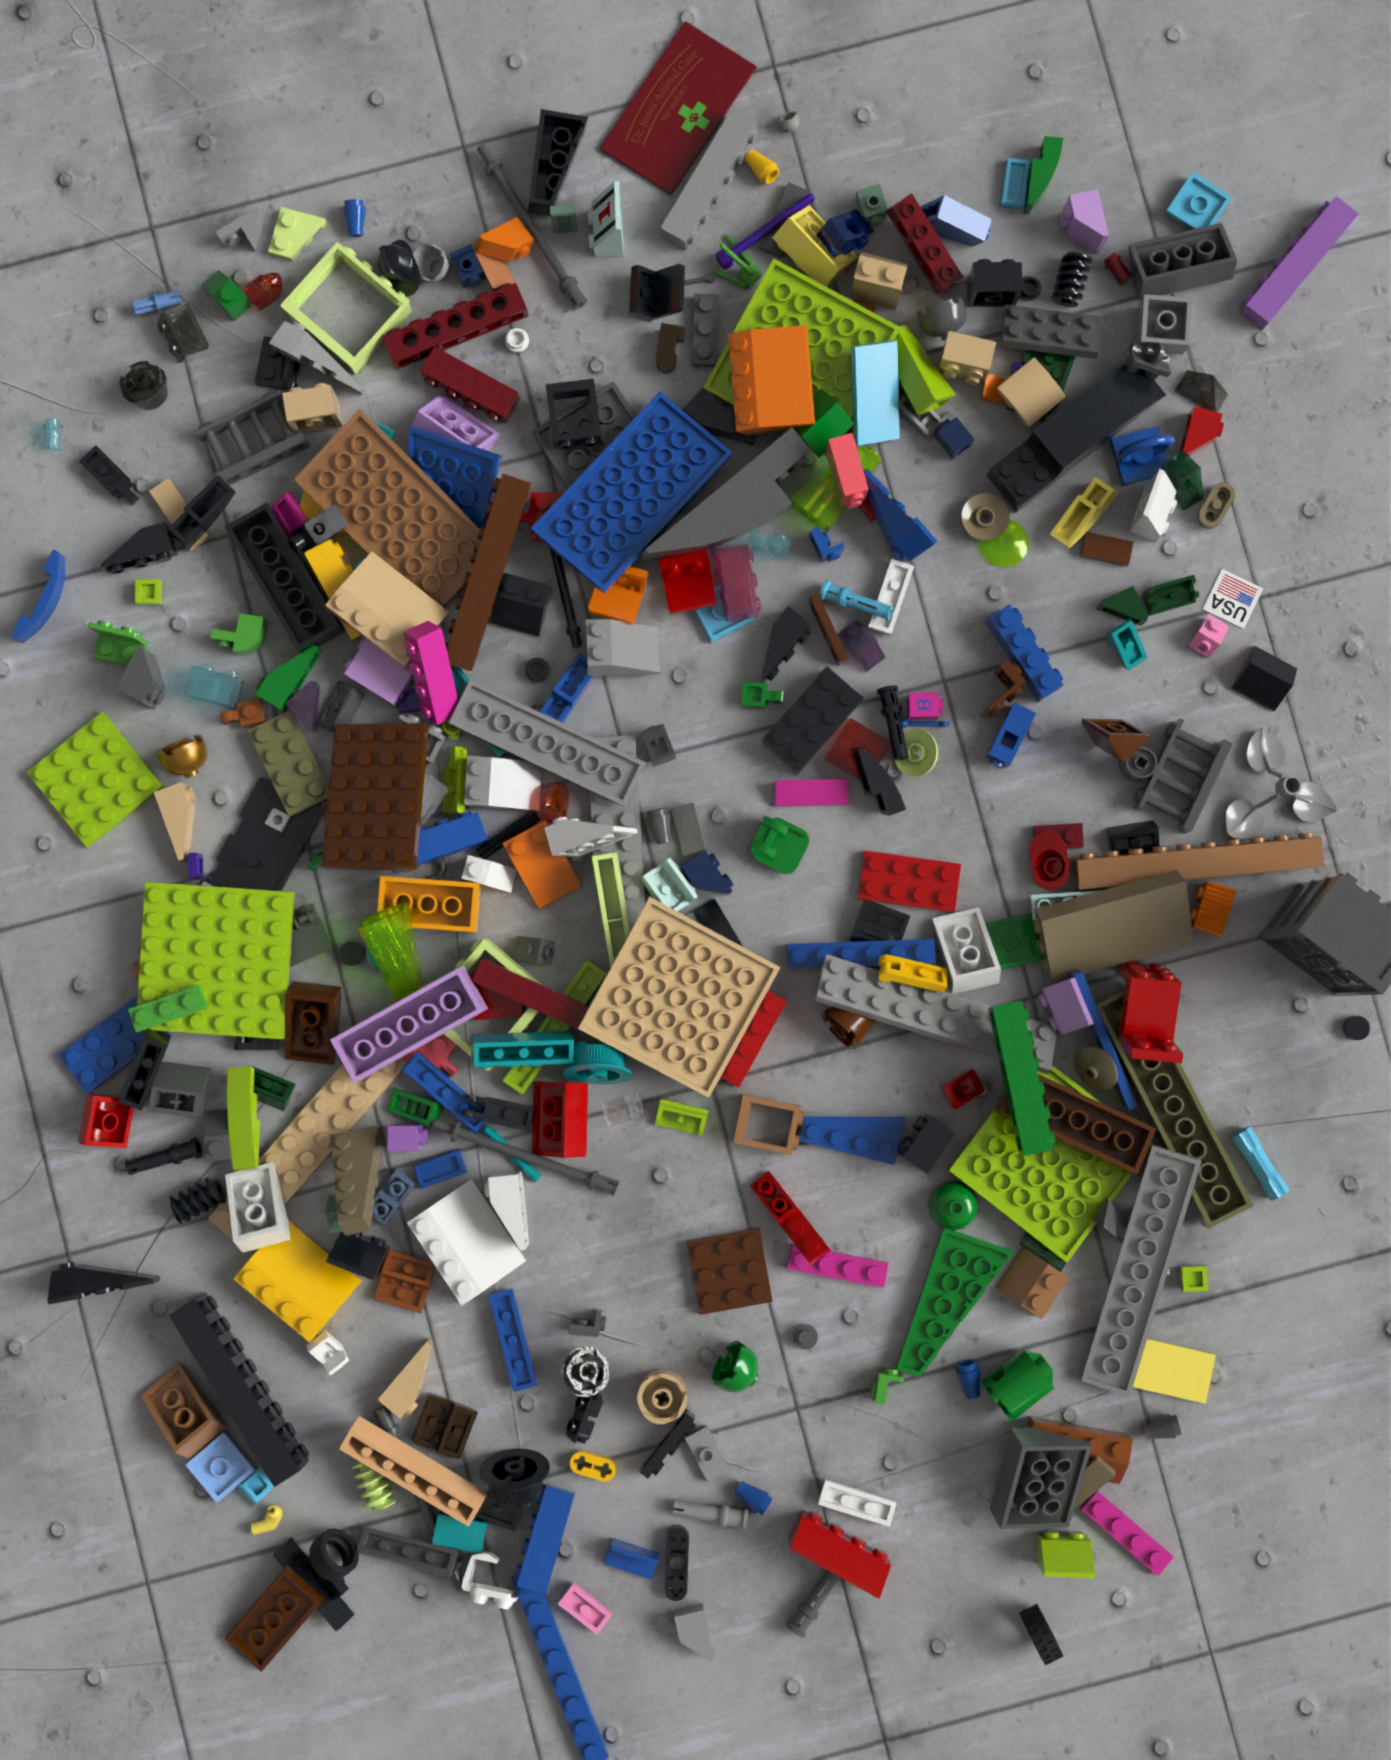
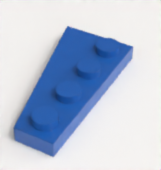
[799,1116,906,1165]

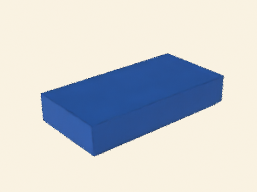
[413,1149,468,1189]

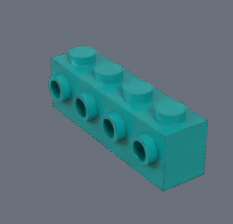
[471,1031,574,1068]

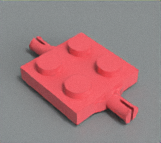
[400,1034,459,1077]

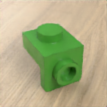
[870,1367,904,1405]

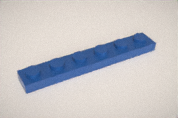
[787,939,936,969]

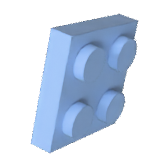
[185,1430,257,1503]

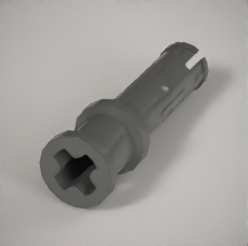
[786,1570,840,1638]

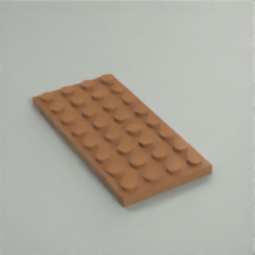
[294,409,481,607]

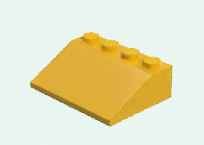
[234,1219,362,1343]

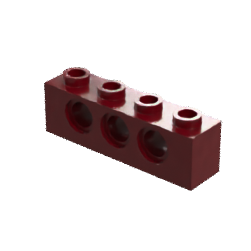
[885,193,963,294]

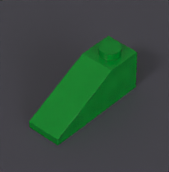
[255,645,322,713]

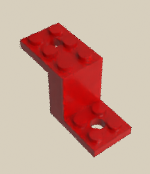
[1117,960,1184,1063]

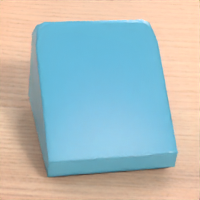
[237,1468,274,1506]

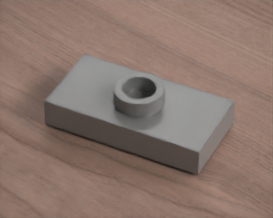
[685,1425,730,1483]

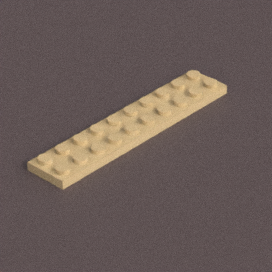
[208,1058,406,1241]

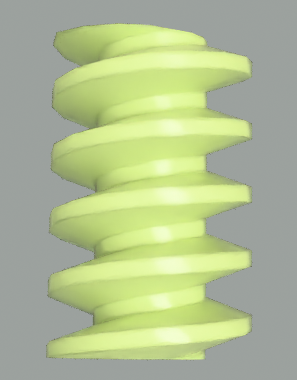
[351,1461,396,1511]

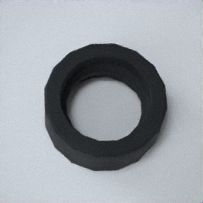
[309,1528,359,1581]

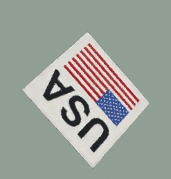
[1203,569,1263,629]

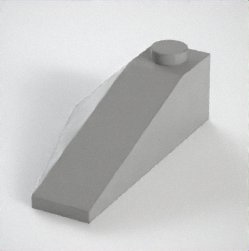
[269,320,364,395]

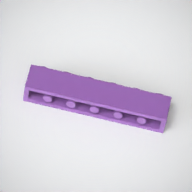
[1240,196,1359,330]

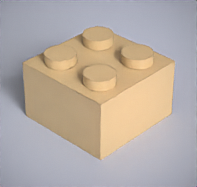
[938,331,996,386]
[282,383,343,434]

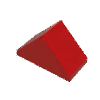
[940,1069,985,1109]

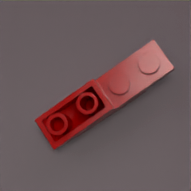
[750,1171,830,1266]

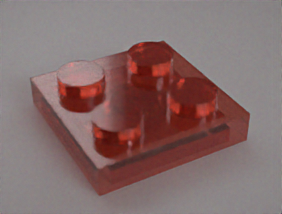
[824,718,891,782]

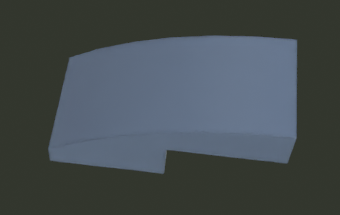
[372,1169,417,1226]

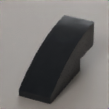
[168,475,236,550]
[851,747,906,816]

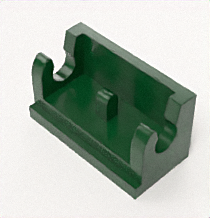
[1142,575,1199,616]

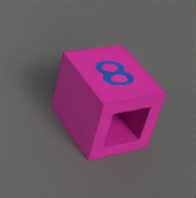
[907,692,943,720]

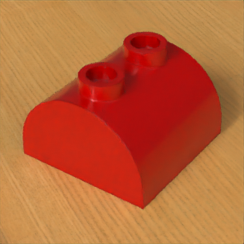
[78,1093,134,1148]

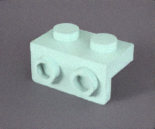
[640,857,698,911]

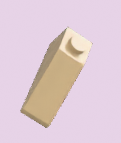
[154,782,196,862]
[377,1338,433,1419]

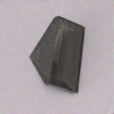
[1174,370,1228,412]

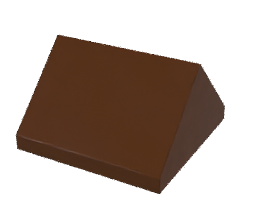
[1082,718,1150,763]

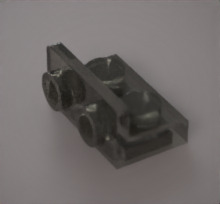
[157,303,209,363]

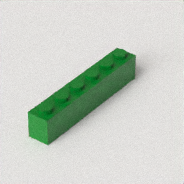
[988,1001,1056,1156]

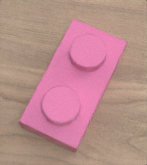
[558,1581,613,1635]

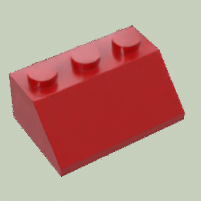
[532,1081,588,1158]

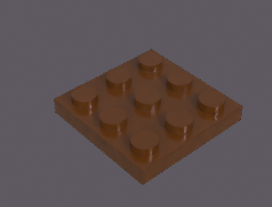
[687,1227,773,1315]

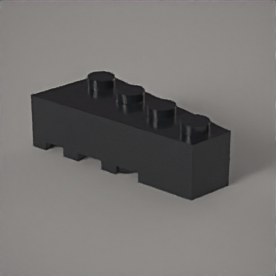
[528,109,588,216]

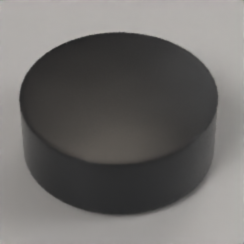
[525,658,550,683]
[339,941,365,966]
[1343,1016,1370,1040]

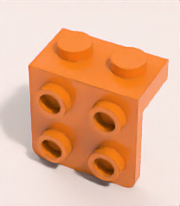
[588,566,649,625]

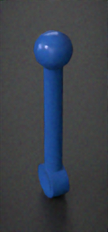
[901,718,949,728]

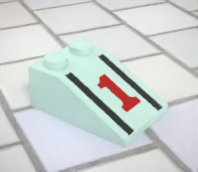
[588,181,624,257]

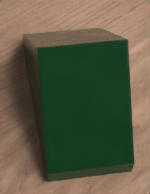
[1096,586,1148,626]

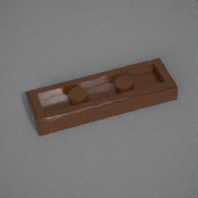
[808,593,848,666]

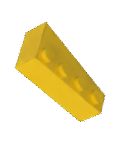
[304,539,361,640]

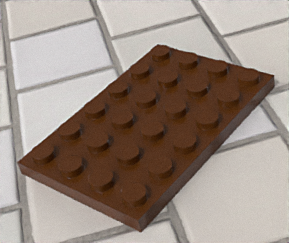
[321,723,429,870]

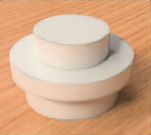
[505,328,529,353]

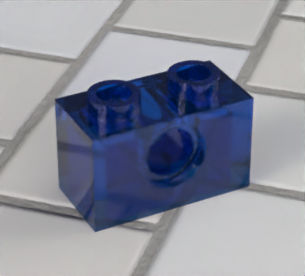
[816,209,874,257]

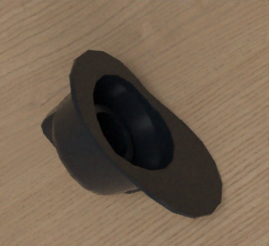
[378,240,421,297]

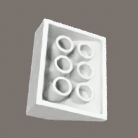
[407,1179,526,1306]

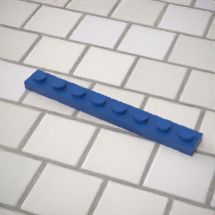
[511,1575,609,1760]

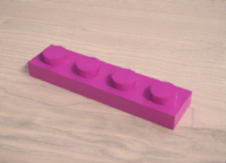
[787,1244,889,1288]
[1080,1491,1174,1576]

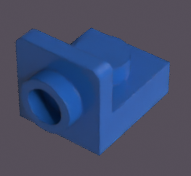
[809,527,844,562]

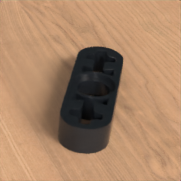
[665,1525,689,1601]

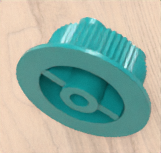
[563,1041,632,1085]

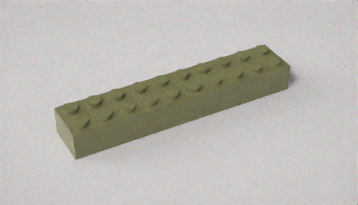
[1095,988,1253,1228]

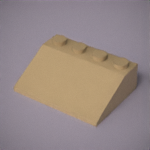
[325,552,450,670]

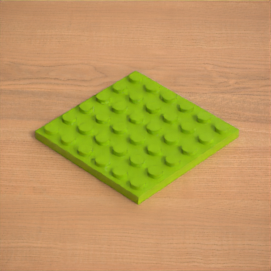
[703,258,901,456]
[137,881,295,1039]
[947,1065,1154,1263]

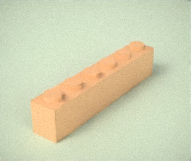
[339,1416,488,1527]

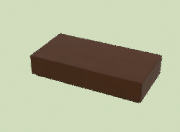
[1080,532,1134,567]

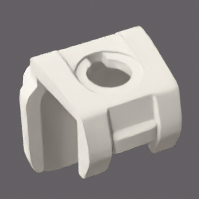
[462,1551,519,1609]

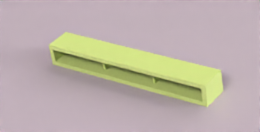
[592,851,630,967]

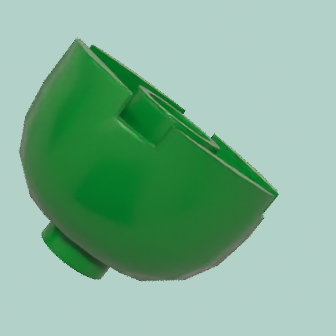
[928,1180,978,1230]
[711,1340,758,1393]

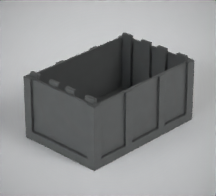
[1258,872,1391,996]

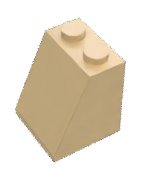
[850,252,908,310]

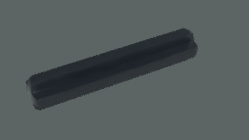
[476,810,540,859]

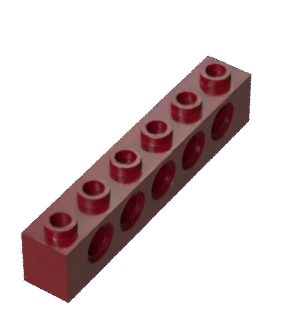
[382,283,529,370]

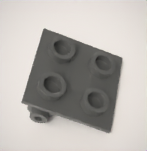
[290,903,333,967]

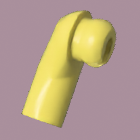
[251,1504,283,1535]

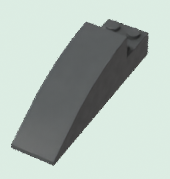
[638,427,810,561]

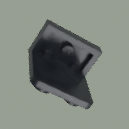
[629,264,685,321]

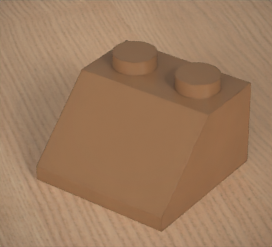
[996,1247,1069,1320]

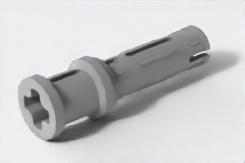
[672,1499,749,1531]

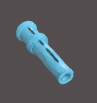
[820,580,894,621]

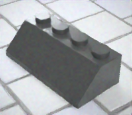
[1128,223,1237,300]

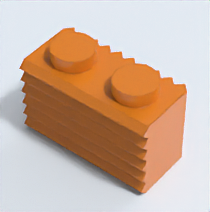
[1190,881,1236,937]

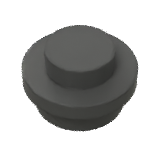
[793,1324,818,1350]

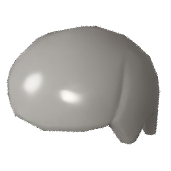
[413,243,449,283]

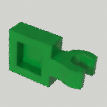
[741,681,784,709]

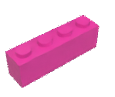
[403,620,459,725]

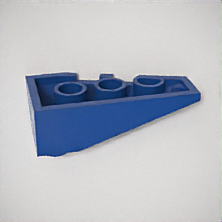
[863,469,937,562]

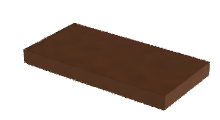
[225,1565,324,1672]

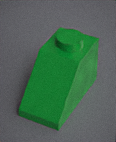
[202,270,252,321]

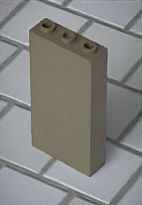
[1033,870,1194,983]

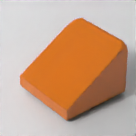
[980,373,1005,405]

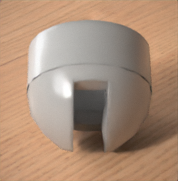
[779,111,800,132]

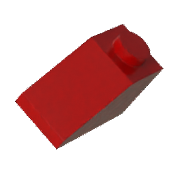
[1178,406,1224,460]

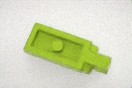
[442,746,467,815]

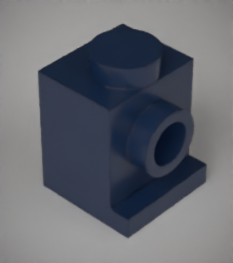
[449,244,485,288]

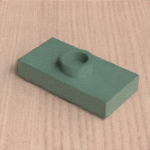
[550,204,578,233]

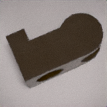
[656,323,686,374]

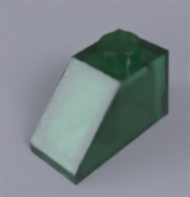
[1163,450,1204,511]

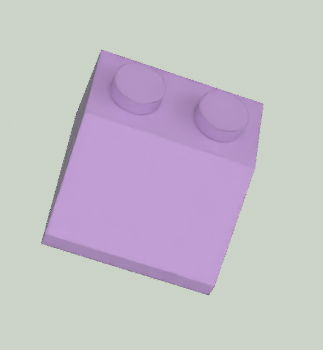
[1059,189,1109,254]
[1038,978,1094,1035]

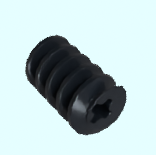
[1052,252,1093,307]
[169,1177,226,1224]

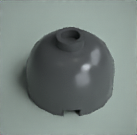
[917,297,967,341]

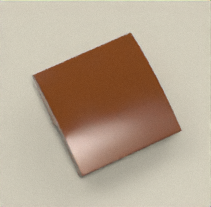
[374,1250,436,1314]

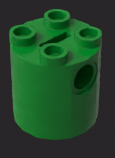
[981,1348,1055,1422]

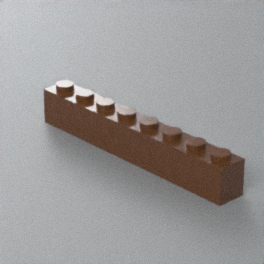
[445,473,531,671]

